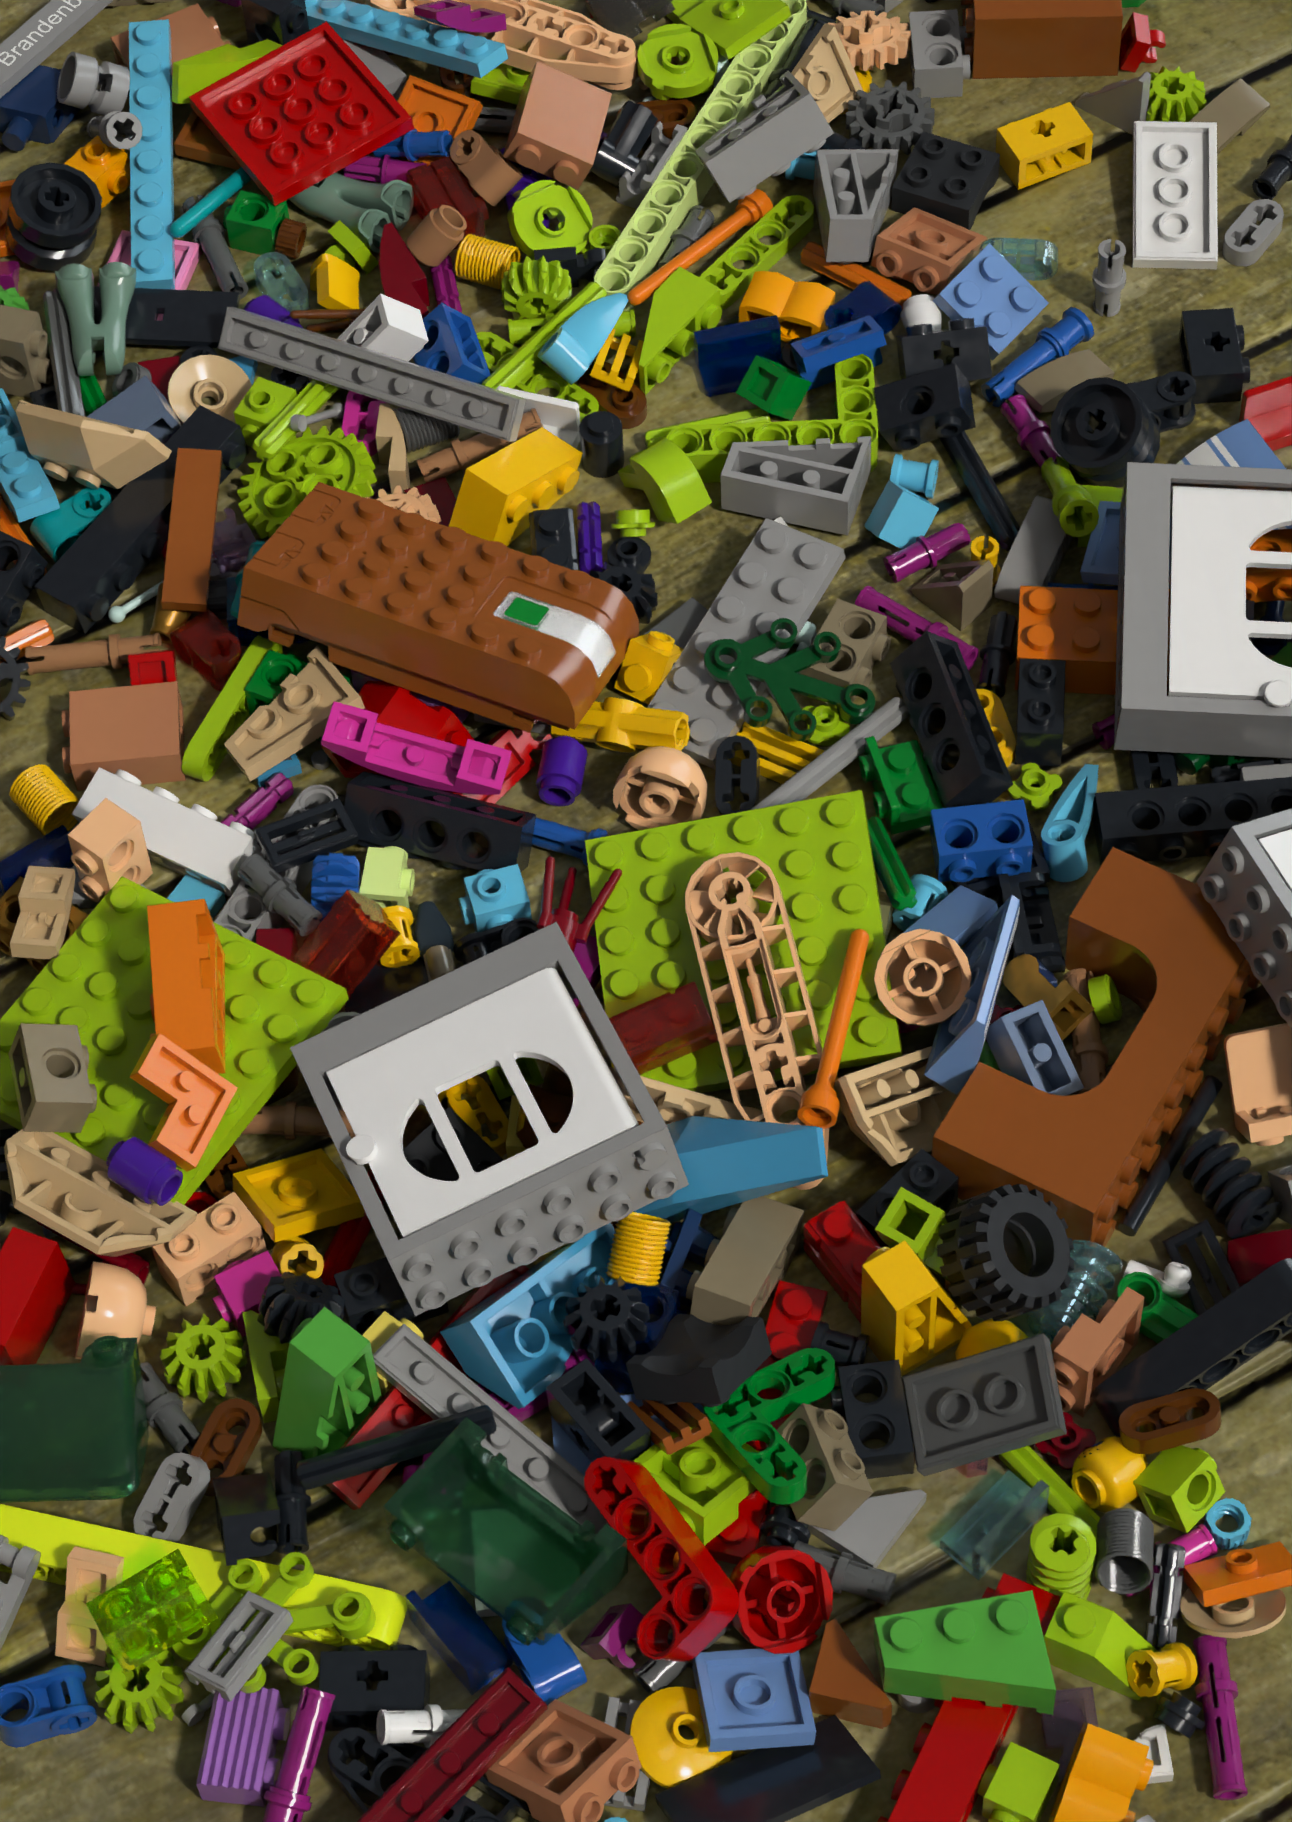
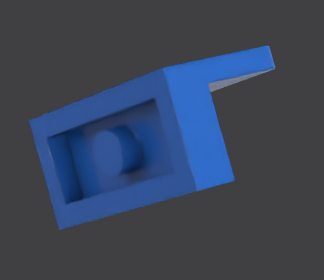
[790,315,887,391]

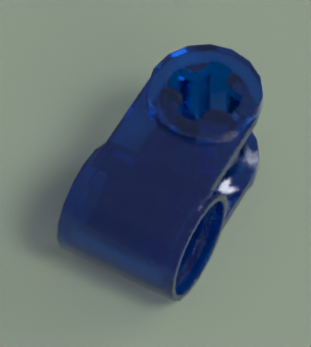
[824,281,902,335]

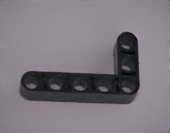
[1091,1258,1292,1438]

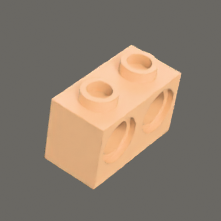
[68,798,153,902]
[152,1192,267,1307]

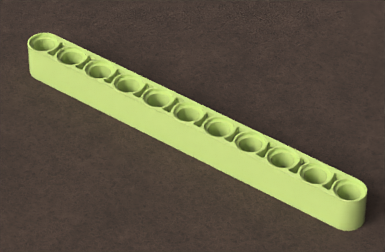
[594,0,807,311]

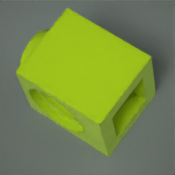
[1133,1445,1226,1533]

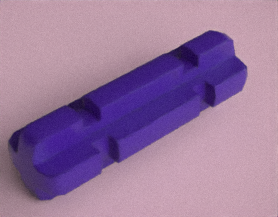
[576,501,603,575]

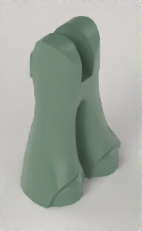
[289,173,414,253]
[55,262,136,377]

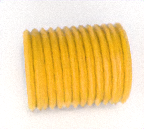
[454,234,521,290]
[10,764,79,837]
[605,1212,671,1286]

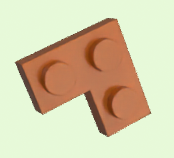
[130,1033,238,1172]

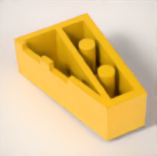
[861,1240,973,1377]

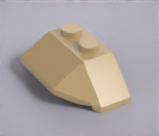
[16,400,172,490]
[834,1046,963,1167]
[4,1129,197,1257]

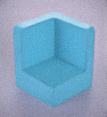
[865,480,939,549]

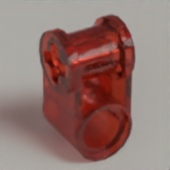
[169,609,241,691]

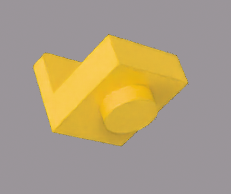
[614,631,684,705]

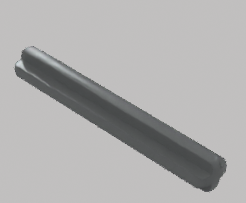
[43,288,85,417]

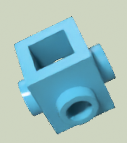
[458,864,532,932]

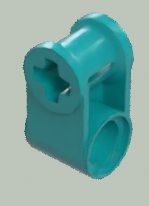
[30,487,112,563]

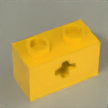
[996,102,1093,190]

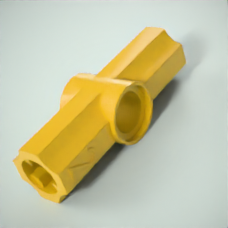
[551,697,690,753]

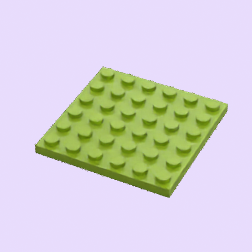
[585,790,903,1093]
[0,876,349,1205]

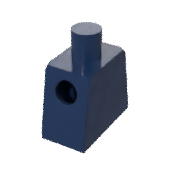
[0,65,81,151]

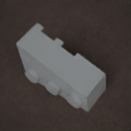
[695,71,834,203]
[720,436,871,536]

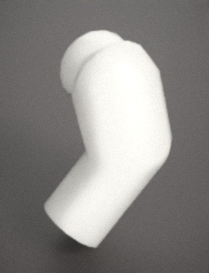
[1123,1259,1192,1298]

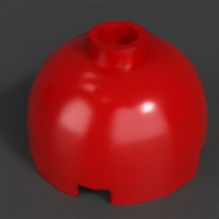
[729,1545,833,1654]

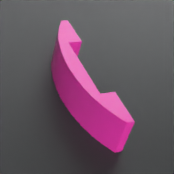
[321,701,512,795]

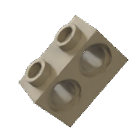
[800,599,891,702]
[766,1403,873,1532]

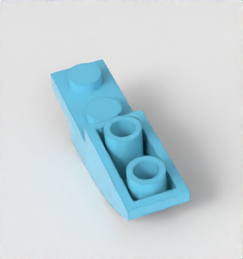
[0,388,60,523]

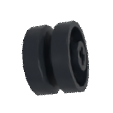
[5,162,102,271]
[1051,377,1160,488]

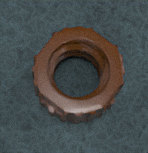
[275,218,307,259]

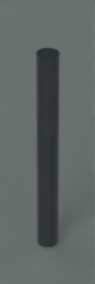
[1118,1075,1223,1237]

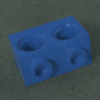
[413,302,491,385]
[930,799,1033,882]

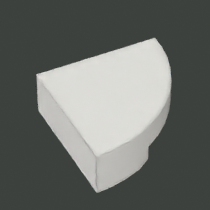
[1134,1724,1174,1784]

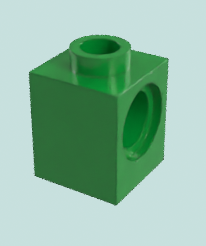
[223,190,290,258]
[736,355,812,420]

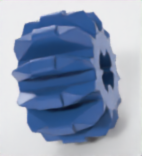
[311,853,360,932]

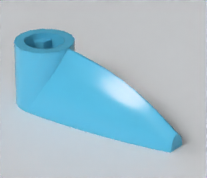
[538,293,629,385]
[1041,764,1099,882]

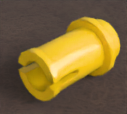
[970,536,1001,588]

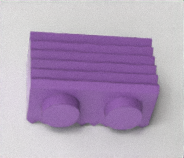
[196,1687,290,1807]

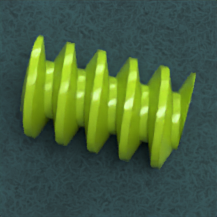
[1026,1513,1096,1600]

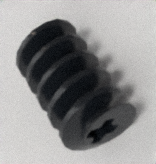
[1179,1128,1283,1239]

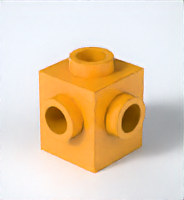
[64,135,130,209]

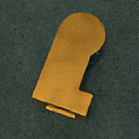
[1003,954,1095,1041]

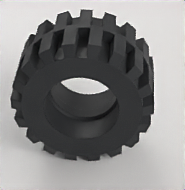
[937,1184,1074,1321]

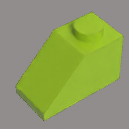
[1044,1591,1158,1702]

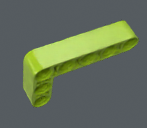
[666,354,878,483]

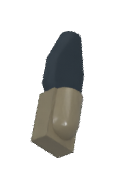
[414,901,455,982]

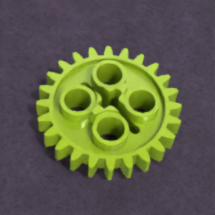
[237,426,377,539]

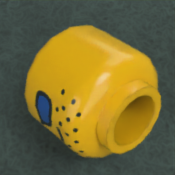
[1071,1436,1148,1513]

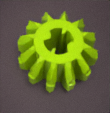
[1146,66,1206,122]
[501,255,572,320]
[160,1313,247,1403]
[95,1640,184,1734]

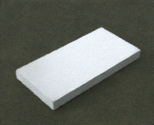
[1132,121,1218,269]

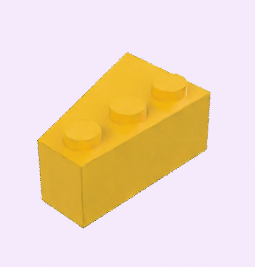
[449,427,583,546]

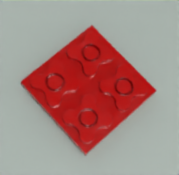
[189,21,414,206]

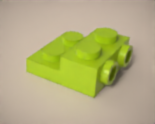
[634,1423,759,1546]

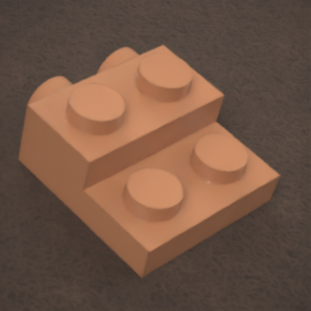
[871,207,987,295]
[1051,1287,1145,1418]
[486,1699,641,1822]

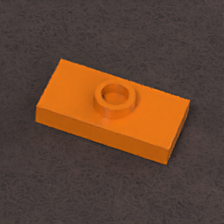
[1183,1541,1292,1607]

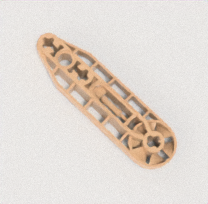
[365,0,638,90]
[685,852,829,1190]

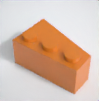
[147,899,225,1074]

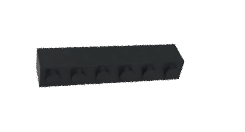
[34,405,249,634]

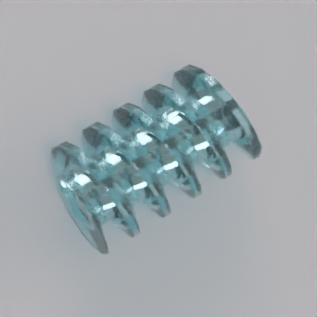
[1027,1240,1123,1345]

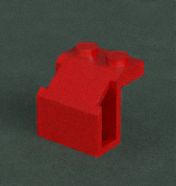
[321,681,475,790]

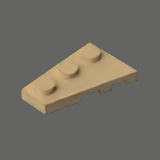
[791,24,863,124]
[224,645,365,782]

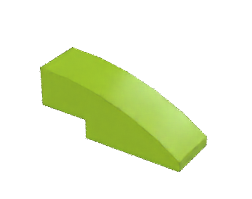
[172,39,283,104]

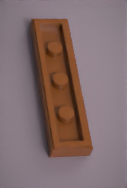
[161,448,222,612]

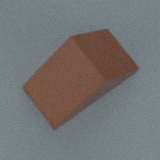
[809,1618,892,1729]

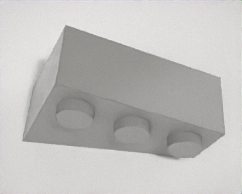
[813,149,899,264]

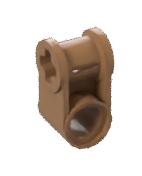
[450,130,523,207]

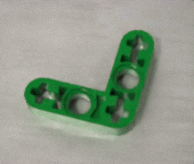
[704,1348,835,1505]

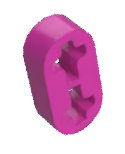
[342,390,386,456]

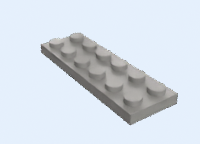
[647,518,845,770]

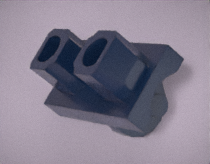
[644,1209,720,1306]

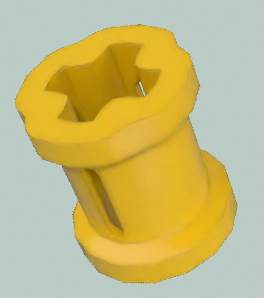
[371,905,420,968]
[271,1236,324,1279]
[1126,1642,1197,1697]

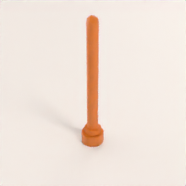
[627,189,773,306]
[797,929,869,1129]

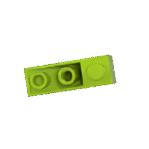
[639,266,722,395]

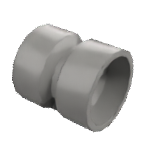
[57,52,130,115]

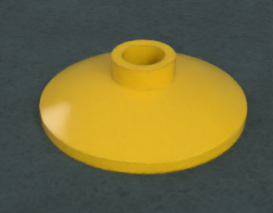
[629,1686,733,1789]

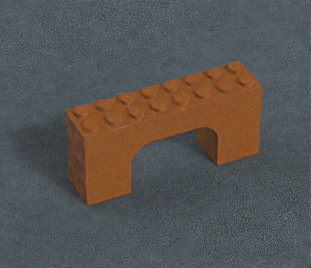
[961,0,1123,79]
[932,847,1261,1261]

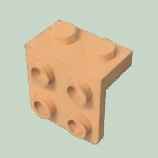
[1224,1023,1292,1146]

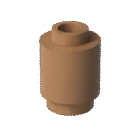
[407,205,467,267]

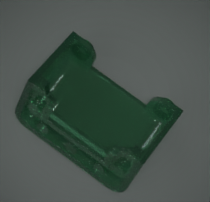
[0,1336,149,1503]
[383,1417,628,1646]

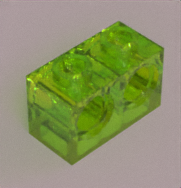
[86,1549,218,1674]

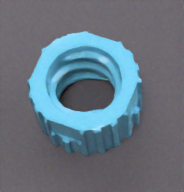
[1204,1498,1252,1551]

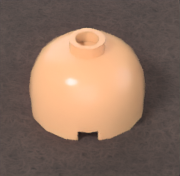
[613,746,707,830]
[874,929,972,1027]
[75,1261,156,1363]

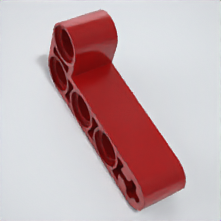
[584,1456,739,1662]

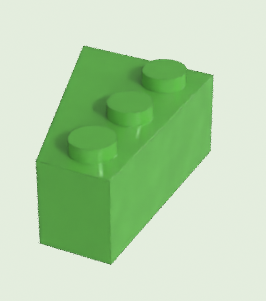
[272,1307,382,1459]

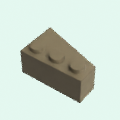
[686,1196,804,1325]

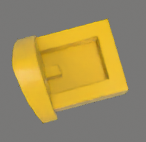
[310,253,360,320]

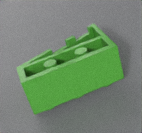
[874,1590,1056,1715]

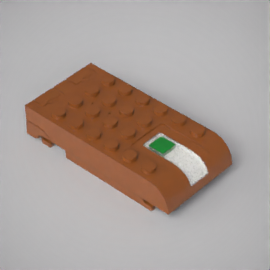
[237,482,639,733]

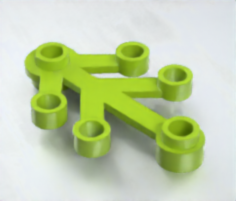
[170,1552,376,1693]

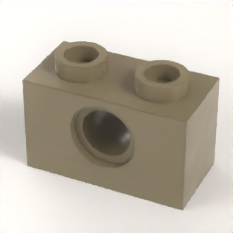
[0,305,53,398]
[8,1023,97,1133]

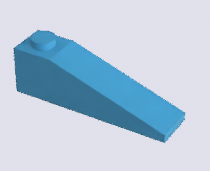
[634,1116,828,1223]
[440,1223,616,1409]

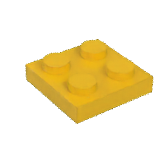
[233,1148,364,1243]

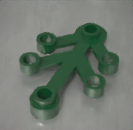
[704,618,876,741]

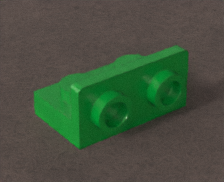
[858,736,943,835]

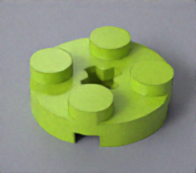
[637,24,719,100]
[507,180,593,260]

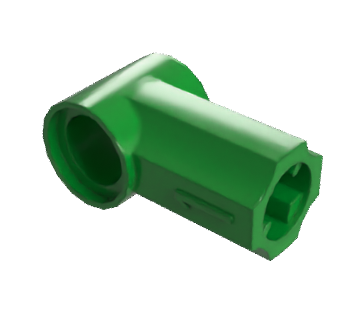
[1114,1272,1199,1344]

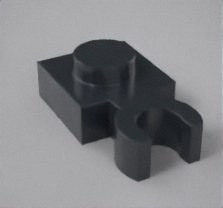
[534,247,606,288]

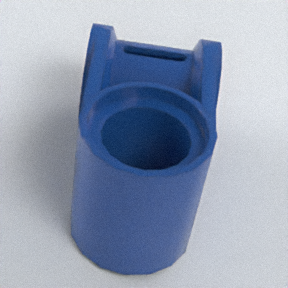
[502,1599,587,1705]
[0,1665,97,1748]

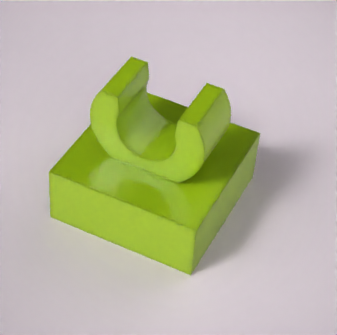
[325,220,379,274]

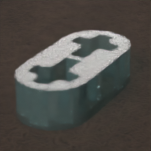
[979,238,1059,281]
[253,252,310,312]

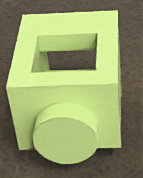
[359,846,415,919]

